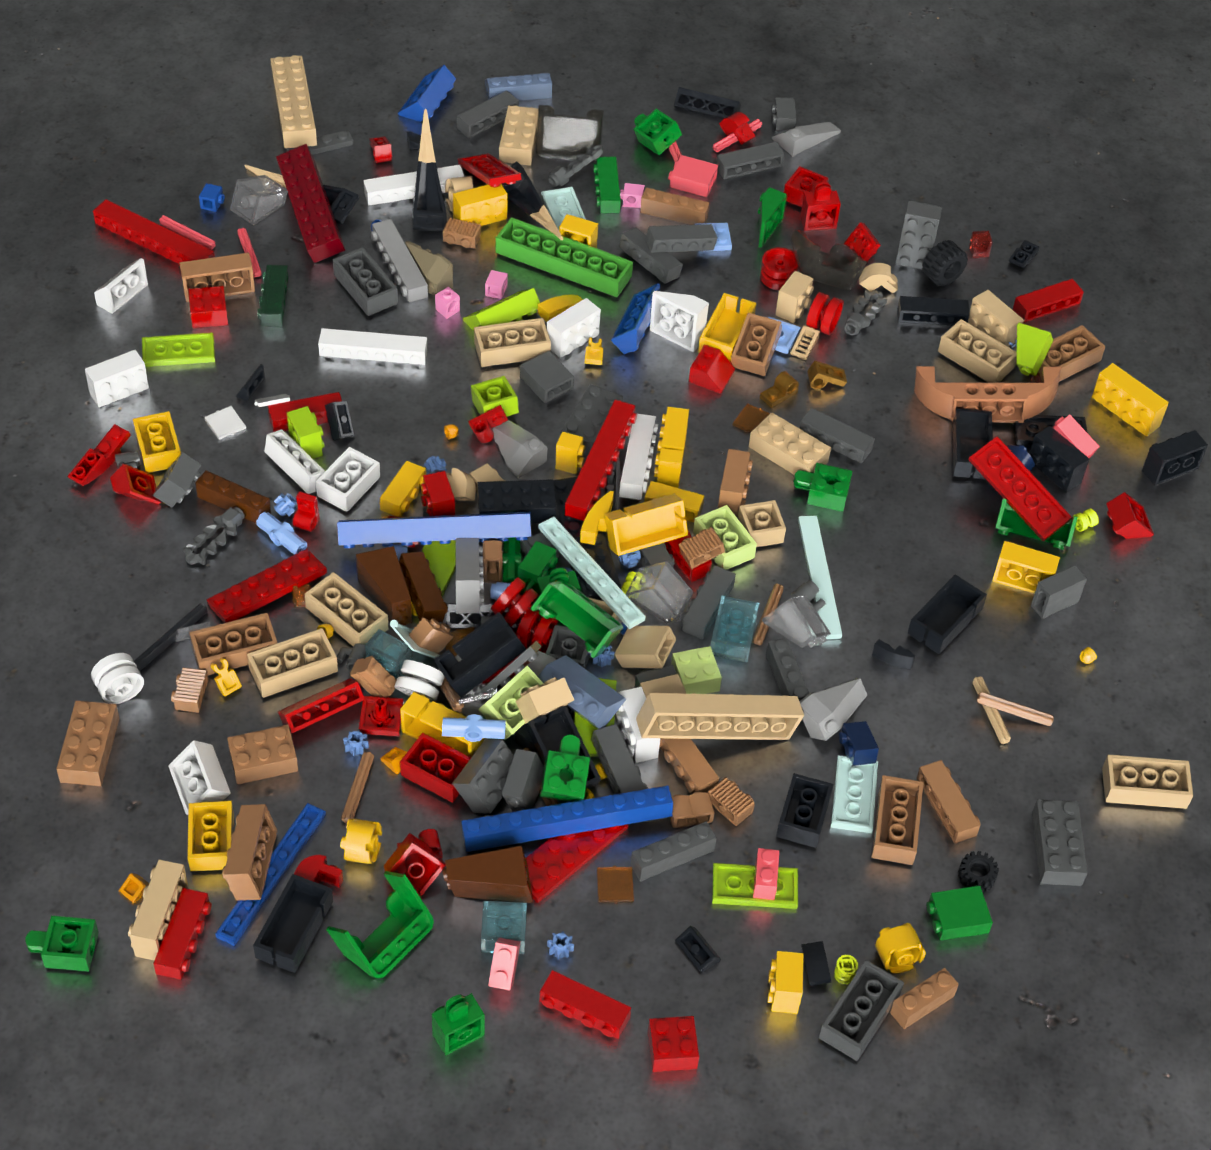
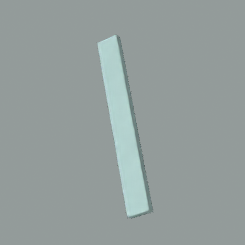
[538,516,645,629]
[798,516,842,640]

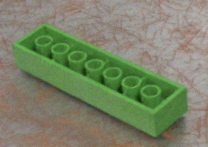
[496,217,633,298]

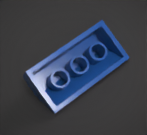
[398,65,456,122]
[611,283,660,354]

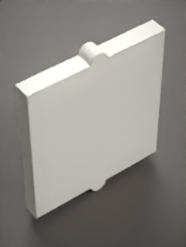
[255,394,290,407]
[204,406,246,440]

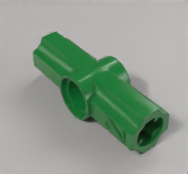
[502,537,521,583]

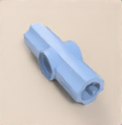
[256,512,308,555]
[442,714,506,742]

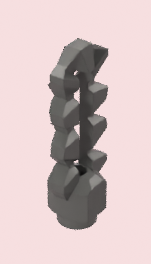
[548,144,603,187]
[844,290,887,335]
[183,507,245,565]

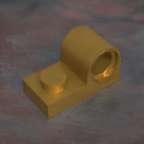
[807,361,847,389]
[760,371,799,408]

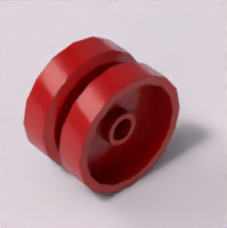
[760,247,799,290]
[806,292,844,336]
[490,577,539,627]
[516,608,558,654]

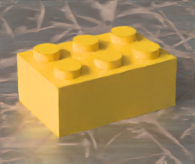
[453,184,507,226]
[133,411,181,473]
[992,541,1060,594]
[188,801,234,872]

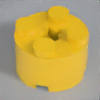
[340,818,382,864]
[875,923,926,974]

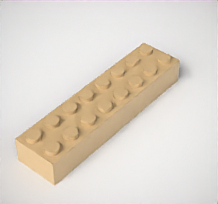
[270,55,317,149]
[636,692,804,740]

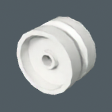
[91,653,144,704]
[394,660,445,702]

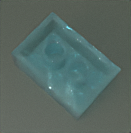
[711,596,760,663]

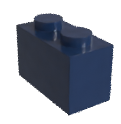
[839,721,879,766]

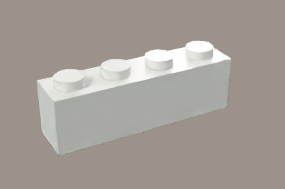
[264,429,325,494]

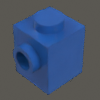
[199,183,225,212]

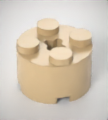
[445,176,476,211]

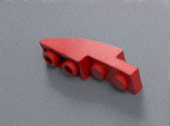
[67,424,131,486]

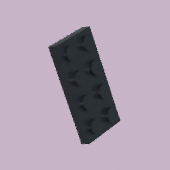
[1013,415,1088,446]

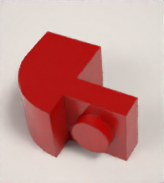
[719,112,756,145]
[294,855,343,888]

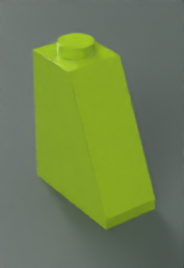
[1017,322,1054,376]

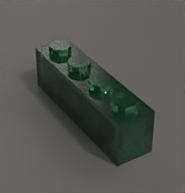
[257,265,289,327]

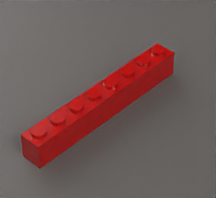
[93,199,215,265]
[565,400,637,521]

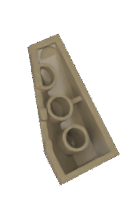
[405,241,453,296]

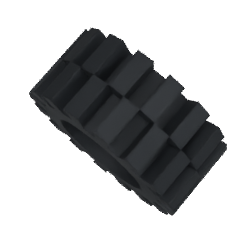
[958,851,999,892]

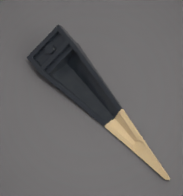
[412,109,447,231]
[502,161,563,240]
[245,165,359,224]

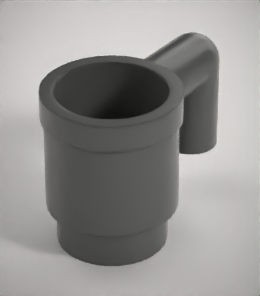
[115,451,141,469]
[791,580,826,614]
[337,643,372,671]

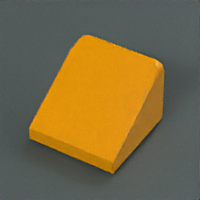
[380,747,407,774]
[118,873,149,903]

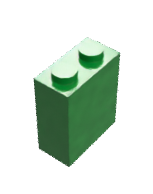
[926,886,993,941]

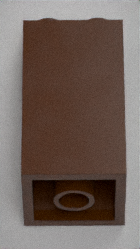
[356,546,412,626]
[442,846,533,903]

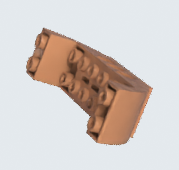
[914,366,1061,423]

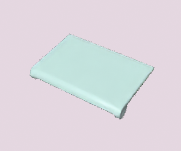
[390,619,440,659]

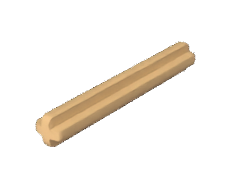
[972,676,1011,744]

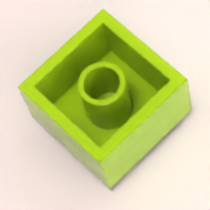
[471,376,519,417]
[287,406,324,459]

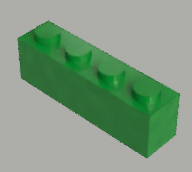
[593,157,621,214]

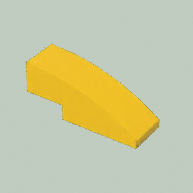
[538,294,583,322]
[580,491,614,545]

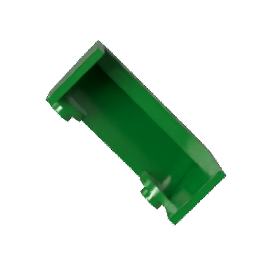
[995,499,1078,550]
[531,580,623,658]
[326,871,434,978]

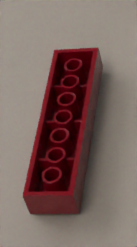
[276,144,345,263]

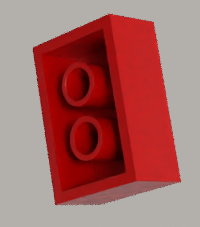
[400,733,471,803]

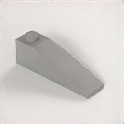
[772,122,841,157]
[492,420,547,478]
[799,678,867,741]

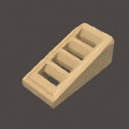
[790,325,820,360]

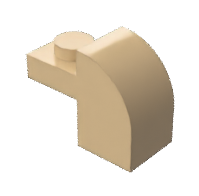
[859,263,898,293]
[446,468,476,501]

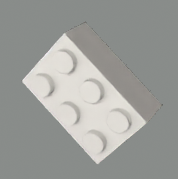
[547,298,601,358]
[85,349,149,408]
[316,447,380,512]
[615,687,660,763]

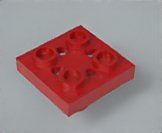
[840,222,881,270]
[359,696,404,736]

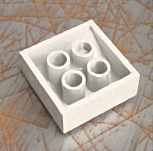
[650,291,709,352]

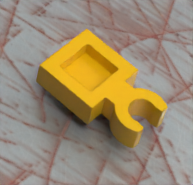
[585,338,603,365]
[211,658,242,697]

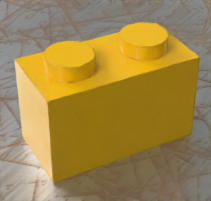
[555,432,585,474]

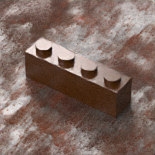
[195,470,271,524]
[399,552,448,623]

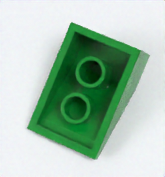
[758,187,787,248]

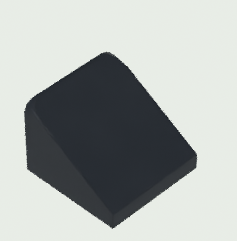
[407,131,421,150]

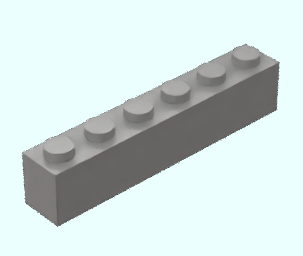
[370,219,428,302]

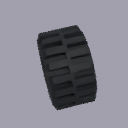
[922,240,968,287]

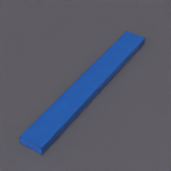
[215,803,326,946]

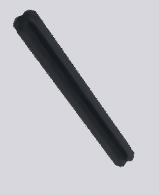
[134,603,208,671]

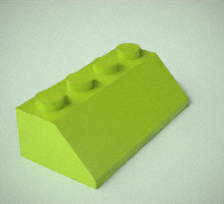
[463,288,540,331]

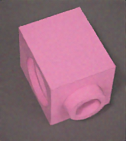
[620,183,645,208]
[485,270,508,299]
[435,287,460,319]

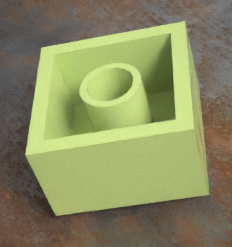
[671,646,722,694]

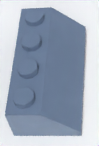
[485,73,552,101]
[538,655,626,729]

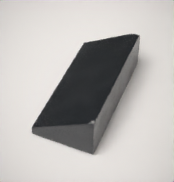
[236,364,265,401]
[325,401,355,440]
[675,925,721,973]

